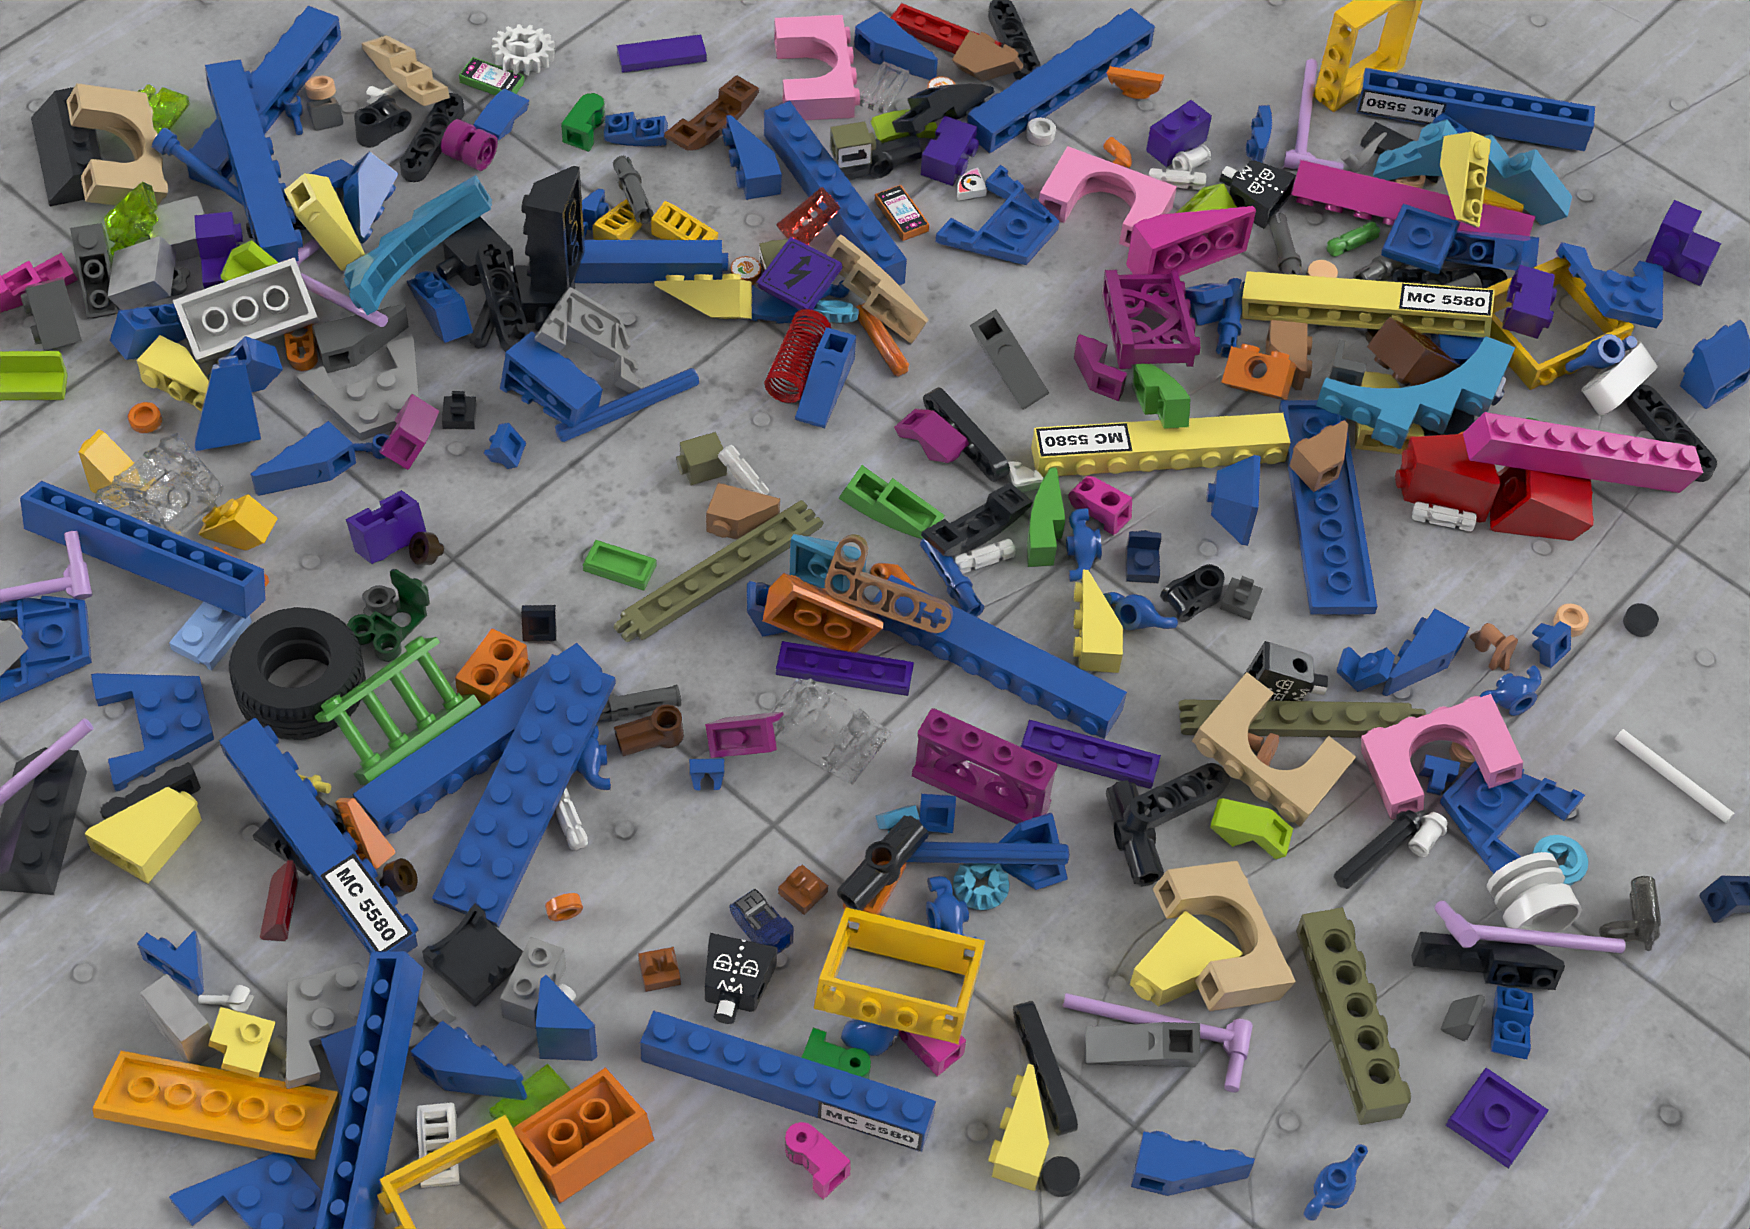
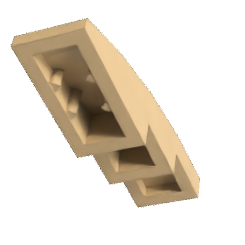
[361,35,450,106]
[826,234,928,344]

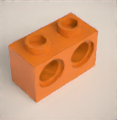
[455,628,530,707]

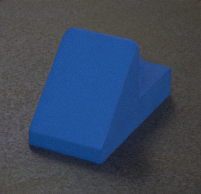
[1185,283,1233,326]
[137,931,204,997]

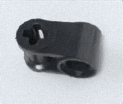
[354,95,412,147]
[1160,564,1225,622]

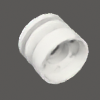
[1486,852,1582,933]

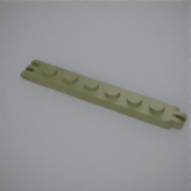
[613,500,824,642]
[1178,699,1426,738]

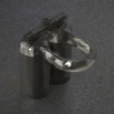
[1599,876,1661,951]

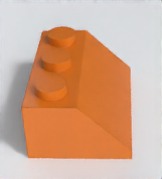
[762,573,884,653]
[513,1067,654,1203]

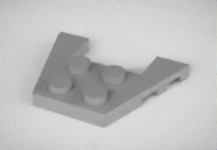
[535,287,644,393]
[297,335,419,441]
[285,962,426,1089]

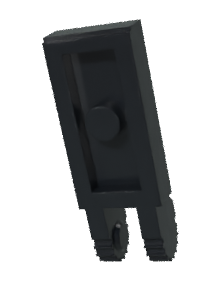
[100,762,201,820]

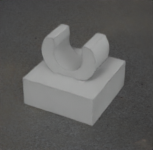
[414,981,456,1028]

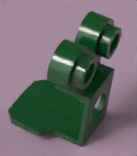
[347,569,430,662]

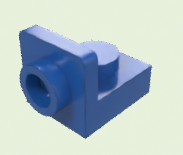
[1337,647,1395,692]

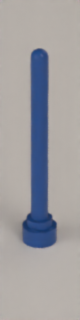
[152,128,243,205]

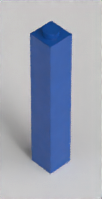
[575,240,728,283]

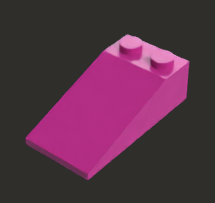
[1126,206,1256,276]

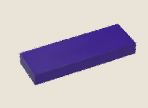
[617,34,707,73]

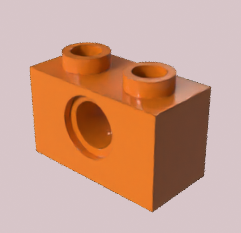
[1221,344,1297,400]

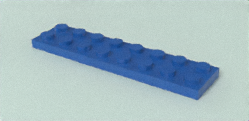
[1279,400,1378,615]
[432,654,616,928]

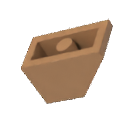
[706,483,780,540]

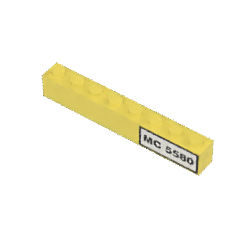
[1242,271,1495,338]
[1031,413,1291,477]

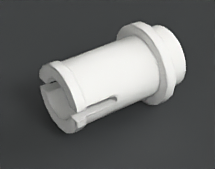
[1173,144,1211,172]
[1408,812,1448,857]

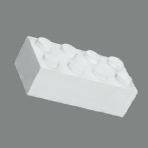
[173,258,319,364]

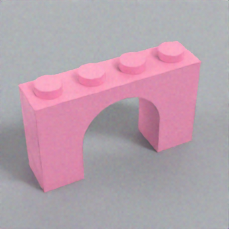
[774,15,860,120]
[1039,146,1177,247]
[1361,694,1523,820]

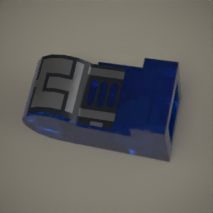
[729,889,794,954]

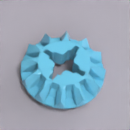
[813,300,859,323]
[1532,835,1588,886]
[953,863,1010,910]

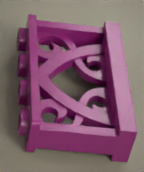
[1102,270,1201,369]
[912,708,1058,824]

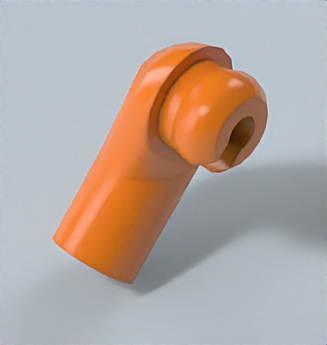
[1103,137,1132,168]
[870,563,917,587]

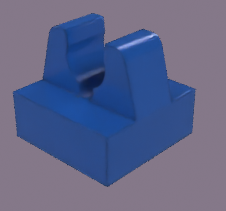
[484,423,526,469]
[1532,621,1571,668]
[1418,755,1461,795]
[689,758,725,790]
[919,793,956,833]

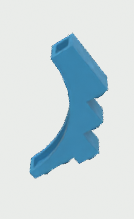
[1373,119,1572,226]
[344,175,492,315]
[1316,336,1515,450]

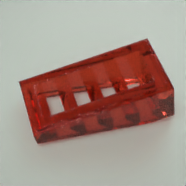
[776,187,841,245]

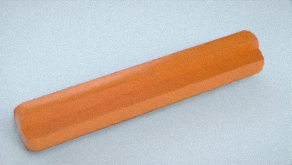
[856,303,909,376]

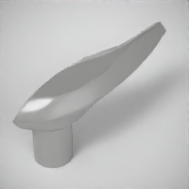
[1340,132,1387,173]

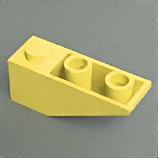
[1440,131,1491,228]
[284,173,365,271]
[655,274,752,319]
[137,335,209,412]
[1073,569,1123,673]
[988,1064,1049,1191]

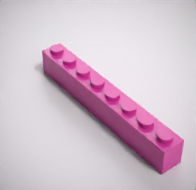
[1291,160,1535,236]
[1463,412,1703,493]

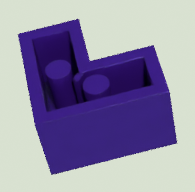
[1645,200,1721,286]
[194,211,243,289]

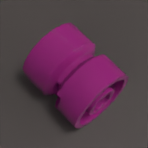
[441,119,498,171]

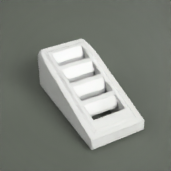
[416,1103,460,1188]

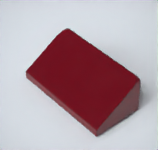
[260,860,299,941]

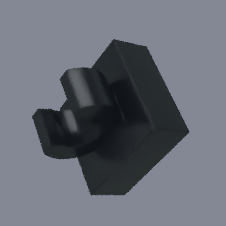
[442,391,477,429]
[521,605,557,641]

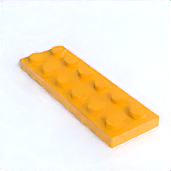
[92,1050,339,1160]

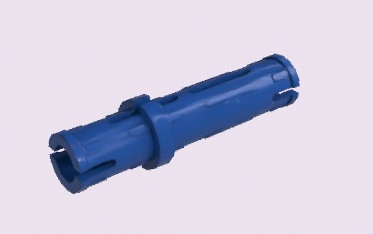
[1216,278,1245,358]
[920,538,984,617]

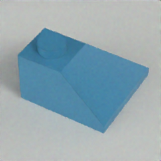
[789,534,867,591]

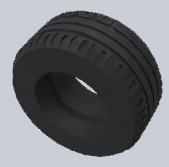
[229,607,366,740]

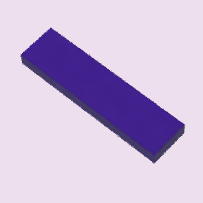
[776,641,914,696]
[1021,719,1161,789]

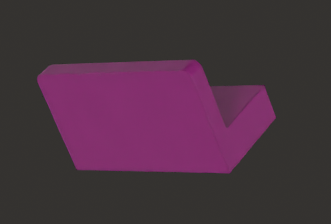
[705,712,784,758]

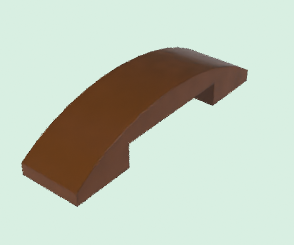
[664,75,759,151]

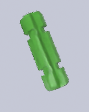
[1326,222,1381,257]

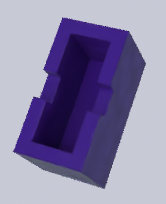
[1146,100,1212,167]
[920,116,979,186]
[1502,264,1557,339]
[346,490,427,564]

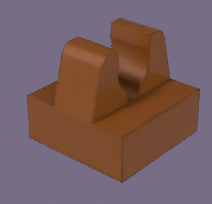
[778,864,828,915]
[638,947,681,992]

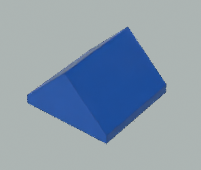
[536,975,598,1061]

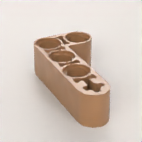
[825,534,953,633]

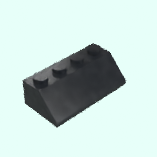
[31,87,103,206]
[521,166,585,296]
[0,747,87,895]

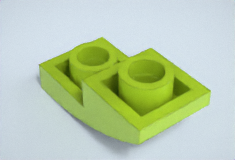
[870,109,937,143]

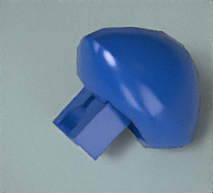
[841,1019,899,1056]

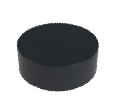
[1623,603,1659,637]
[1041,1156,1080,1197]

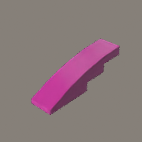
[0,252,78,313]

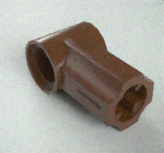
[614,705,684,757]

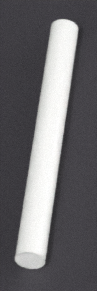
[1615,729,1735,824]

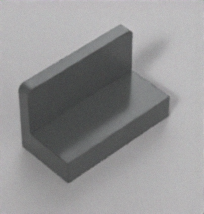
[1328,339,1366,386]

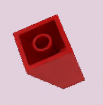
[1395,434,1500,523]
[1490,466,1594,541]

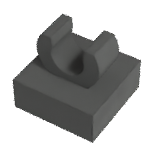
[1220,576,1263,620]

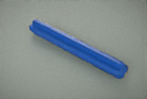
[555,368,699,442]
[906,842,1070,865]

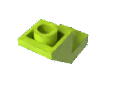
[1210,798,1293,859]

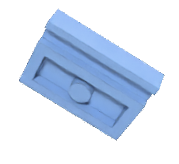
[169,602,252,671]

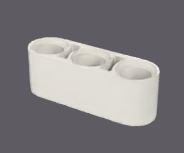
[1581,341,1658,416]

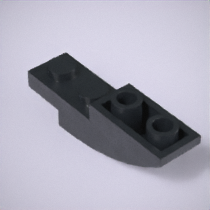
[892,83,995,135]
[1411,932,1565,990]

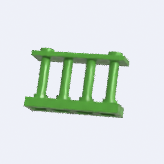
[314,636,481,785]

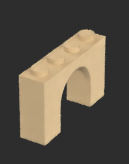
[67,83,168,209]
[1192,672,1356,827]
[1153,861,1296,1011]

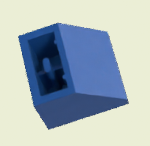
[1679,320,1750,409]

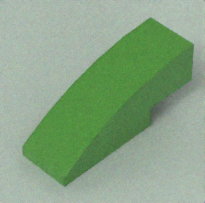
[1132,364,1191,429]
[839,465,945,539]
[1027,468,1065,567]

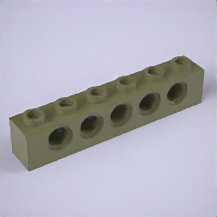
[1296,907,1411,1125]

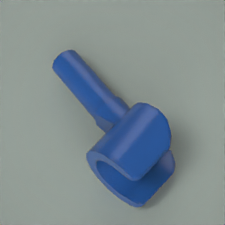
[283,95,303,135]
[353,434,389,459]

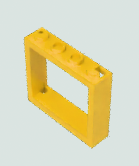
[1313,0,1423,113]
[1486,257,1634,390]
[813,907,985,1044]
[377,1115,566,1229]

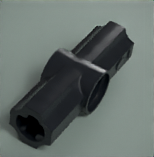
[833,135,922,180]
[1106,780,1164,887]
[837,815,929,911]

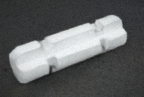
[1148,168,1206,190]
[718,445,769,495]
[1412,502,1476,531]
[953,539,1016,574]
[555,788,588,851]

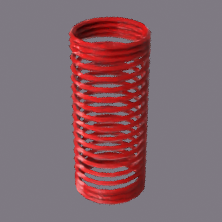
[764,309,831,403]

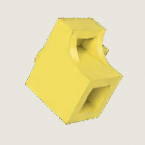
[208,1007,276,1078]

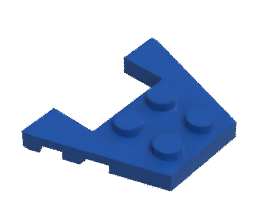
[935,165,1060,265]
[1556,242,1663,328]
[0,595,92,703]
[91,673,214,792]
[1440,761,1585,874]
[169,1152,323,1229]

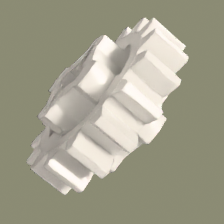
[491,24,554,75]

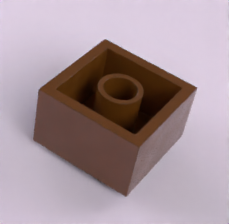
[1367,317,1461,386]

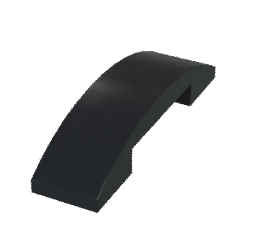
[921,482,1033,556]

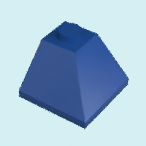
[1206,455,1261,546]

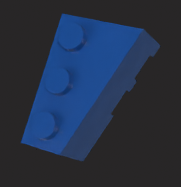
[500,331,603,428]

